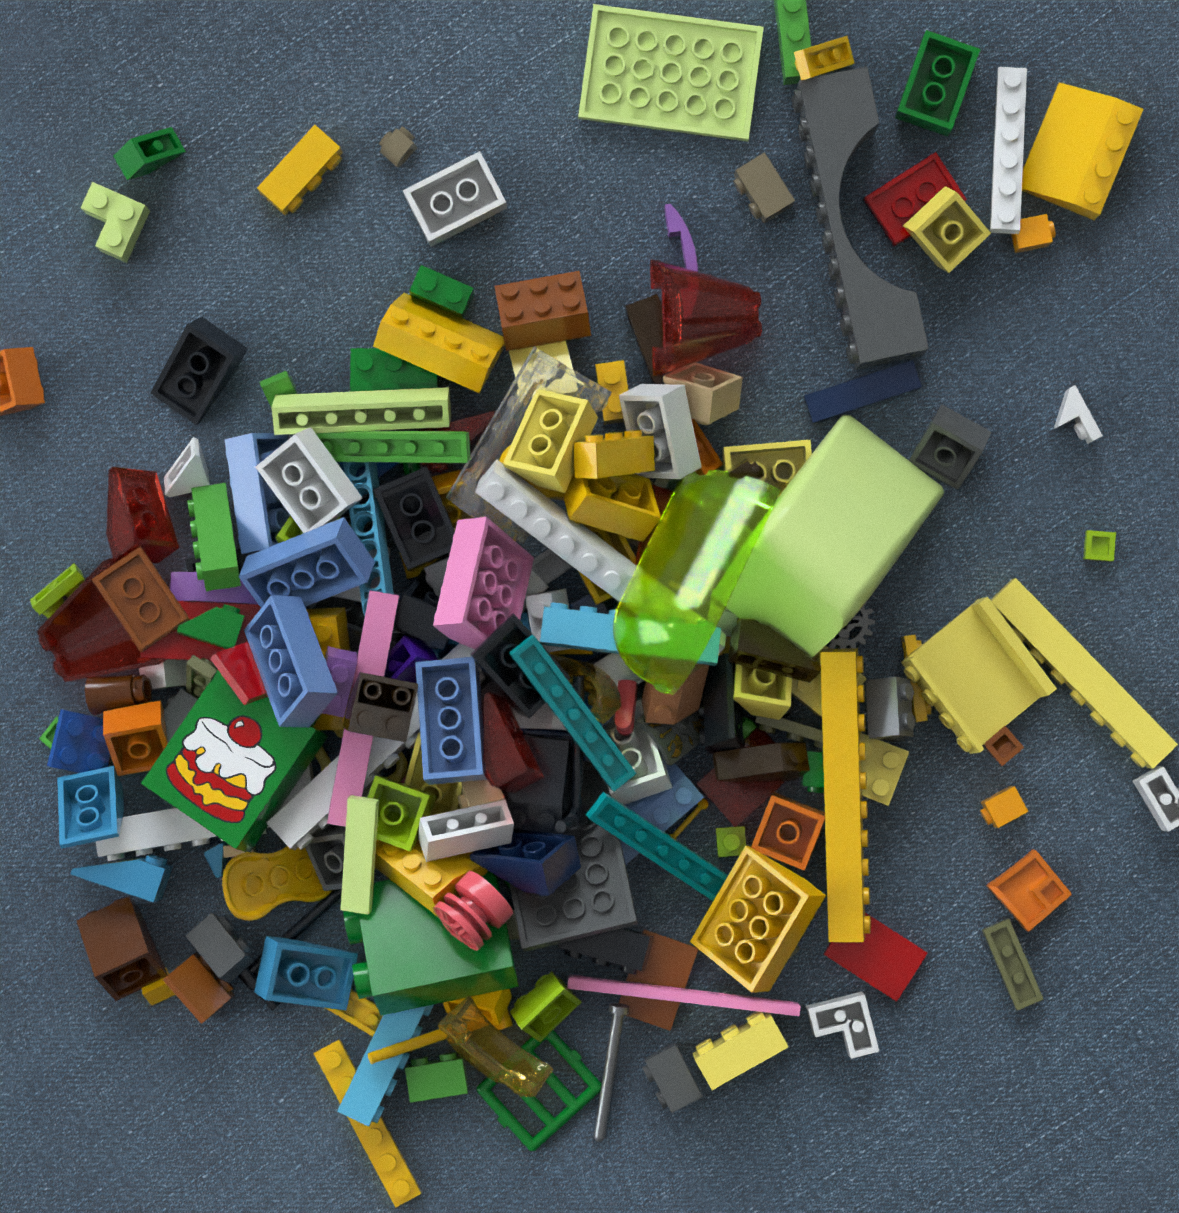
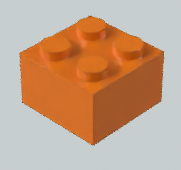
[103,700,168,776]
[751,792,825,871]

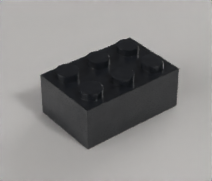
[394,569,450,650]

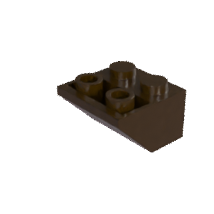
[343,672,418,742]

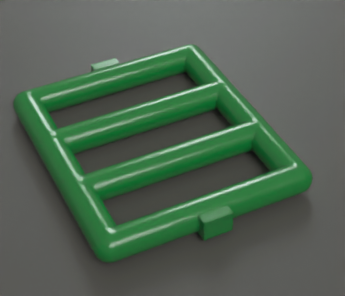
[476,1030,602,1151]

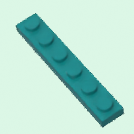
[509,635,637,792]
[586,791,728,901]

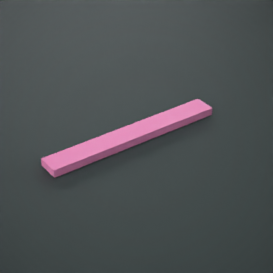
[327,590,399,827]
[567,975,801,1016]

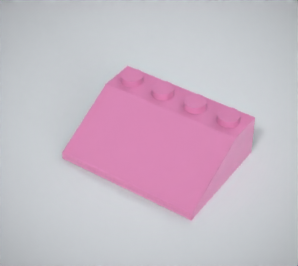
[433,517,534,649]

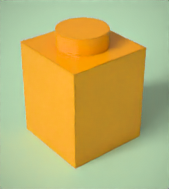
[1011,214,1056,253]
[980,786,1029,828]

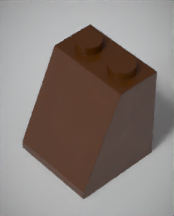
[76,896,168,1001]

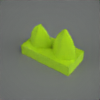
[30,563,89,624]

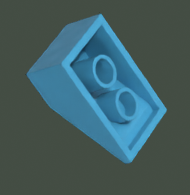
[57,766,124,849]
[70,854,173,902]
[254,936,358,1010]

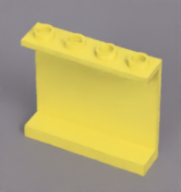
[901,597,1057,754]

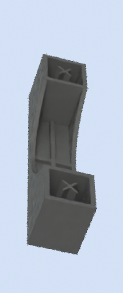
[792,66,929,370]

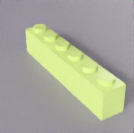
[272,387,451,435]

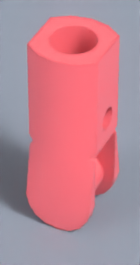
[614,680,638,736]

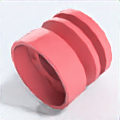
[433,871,514,951]

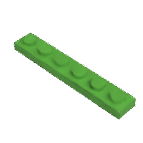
[316,431,471,463]

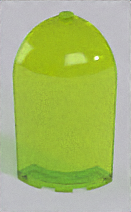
[613,470,781,695]

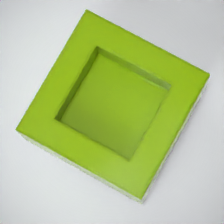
[1083,530,1116,562]
[715,826,746,857]

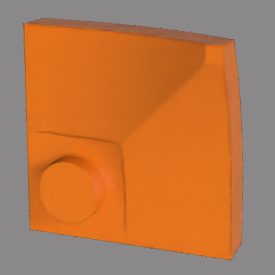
[986,849,1072,932]

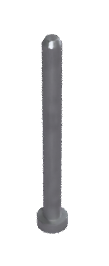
[594,1003,630,1142]

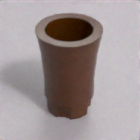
[85,674,152,716]

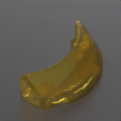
[551,654,621,724]
[438,996,553,1097]

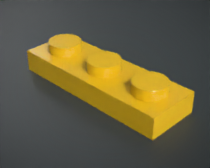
[794,36,855,80]
[901,635,931,722]

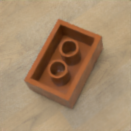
[494,271,591,351]

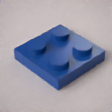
[47,709,110,773]

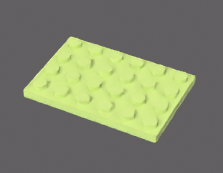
[578,4,764,142]

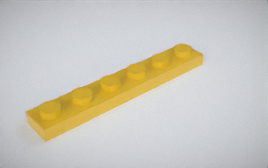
[313,1039,422,1208]

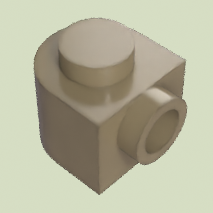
[379,126,417,167]

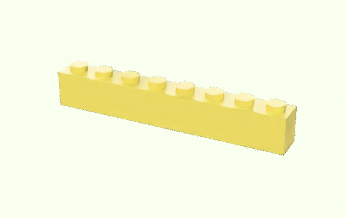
[991,578,1178,769]

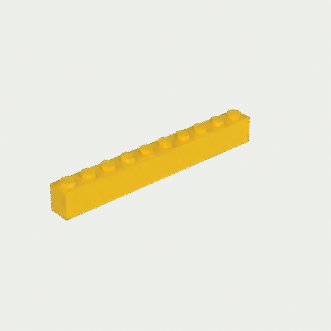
[820,648,871,942]

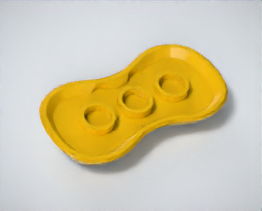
[222,846,332,921]

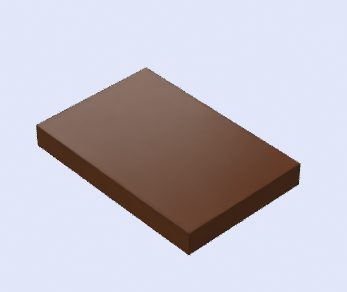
[91,546,191,653]
[618,929,698,1031]

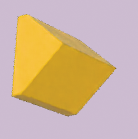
[141,967,175,1006]

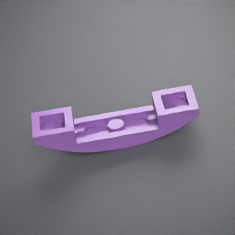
[664,204,698,322]
[170,572,259,605]

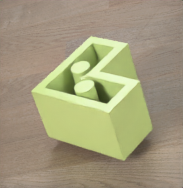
[81,182,150,263]

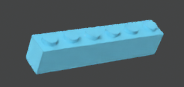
[540,603,721,666]
[337,1005,434,1127]

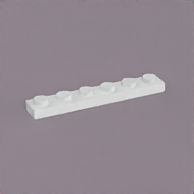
[990,67,1027,234]

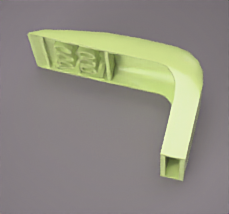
[711,414,944,659]

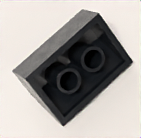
[699,653,744,754]

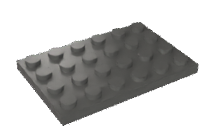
[499,762,638,952]

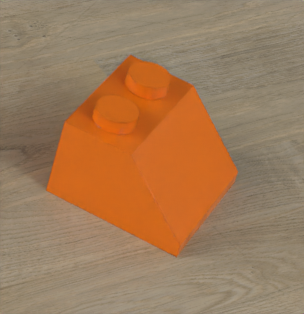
[0,347,45,416]

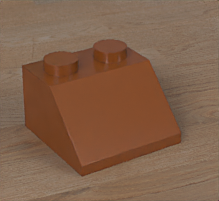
[163,952,235,1024]

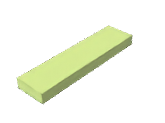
[340,795,379,915]

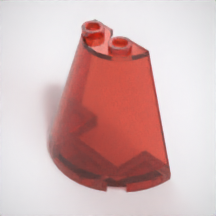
[650,260,762,376]
[36,558,167,682]

